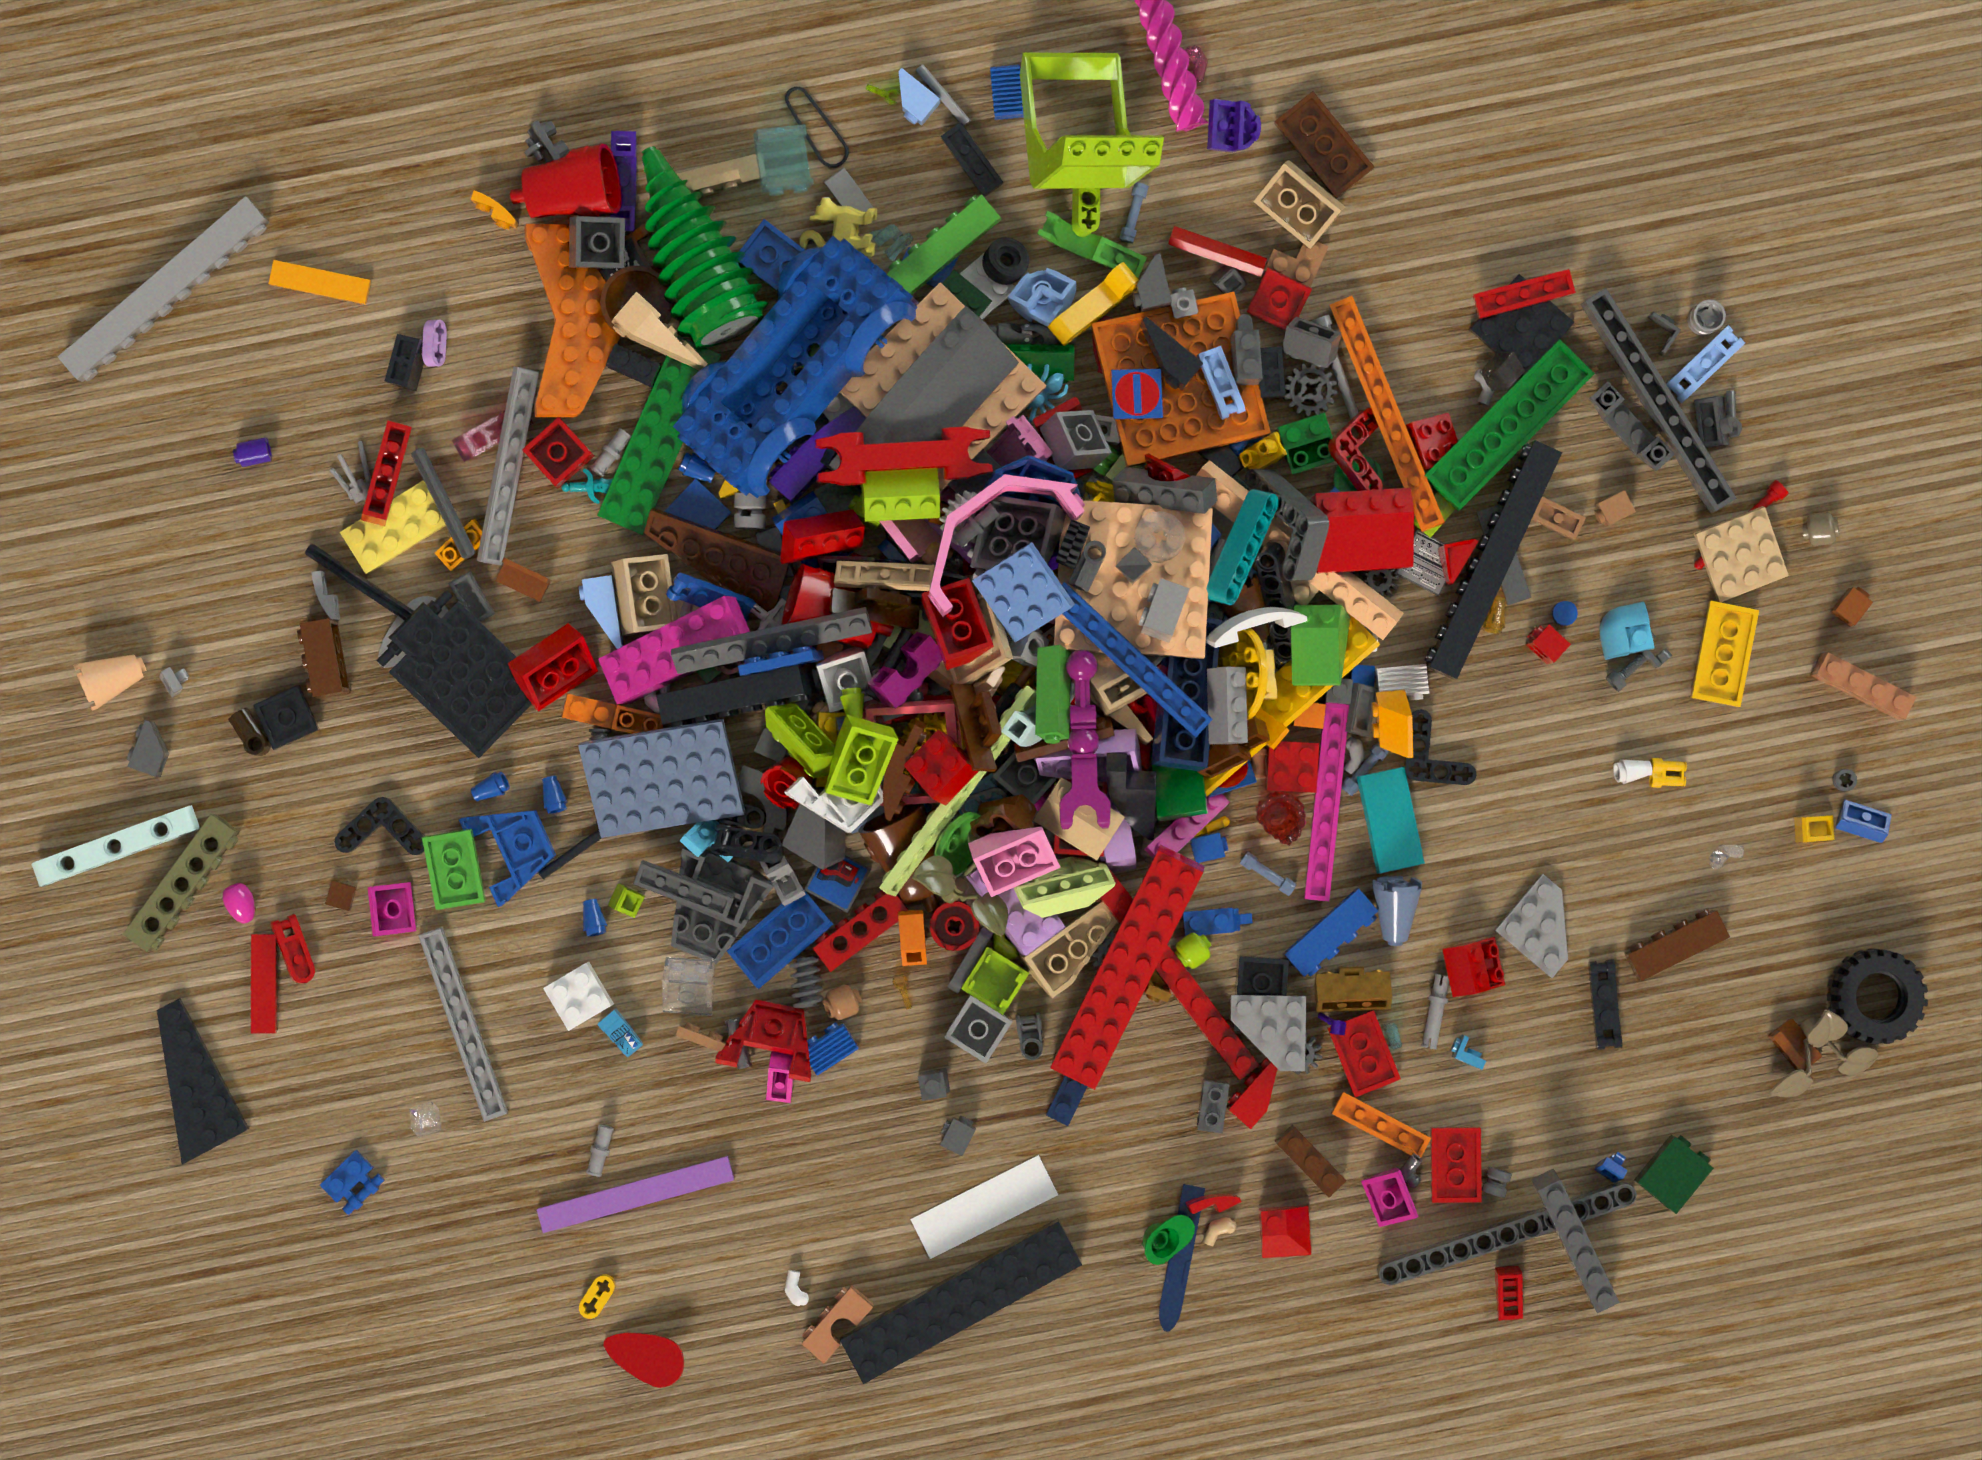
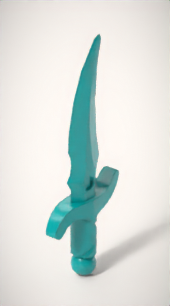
[561,468,613,504]

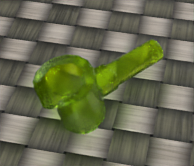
[866,84,900,105]

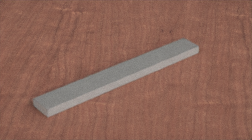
[477,366,539,566]
[418,927,508,1122]

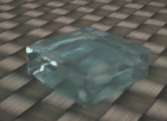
[1384,1022,1402,1049]

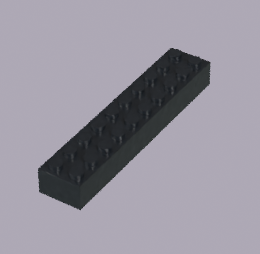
[1424,440,1563,679]
[840,1218,1082,1384]

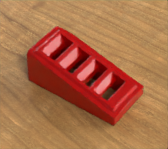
[1495,1266,1523,1321]

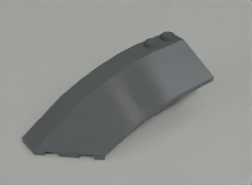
[829,306,1019,470]

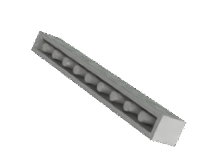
[58,196,269,382]

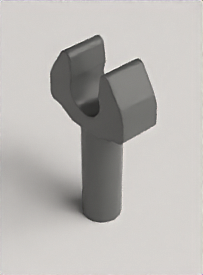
[1720,391,1742,438]

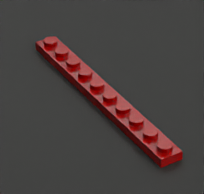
[1100,870,1259,1080]

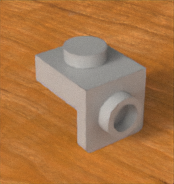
[1170,288,1198,319]

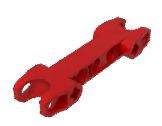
[815,427,993,486]

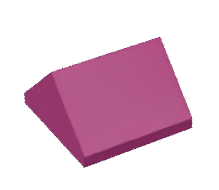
[367,882,416,937]
[1361,1167,1419,1227]

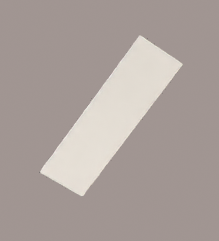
[910,1155,1058,1259]

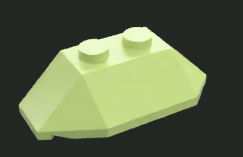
[1014,856,1116,918]

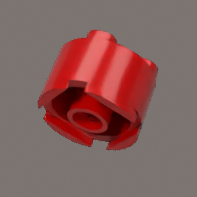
[930,901,979,951]

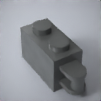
[1230,314,1263,386]

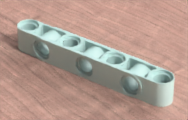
[31,805,200,887]

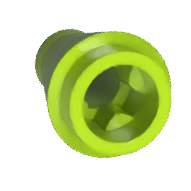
[840,687,864,719]

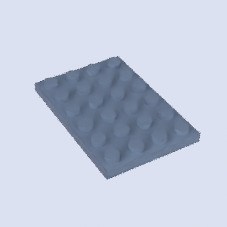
[578,719,745,838]

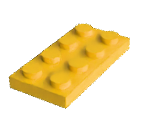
[1690,601,1759,707]

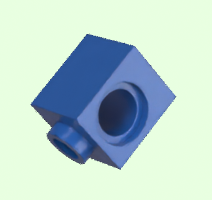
[1190,832,1228,863]

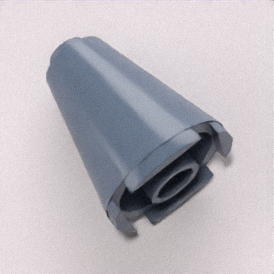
[1372,876,1422,946]

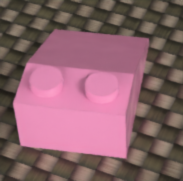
[968,827,1060,897]

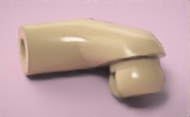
[1202,1217,1236,1247]

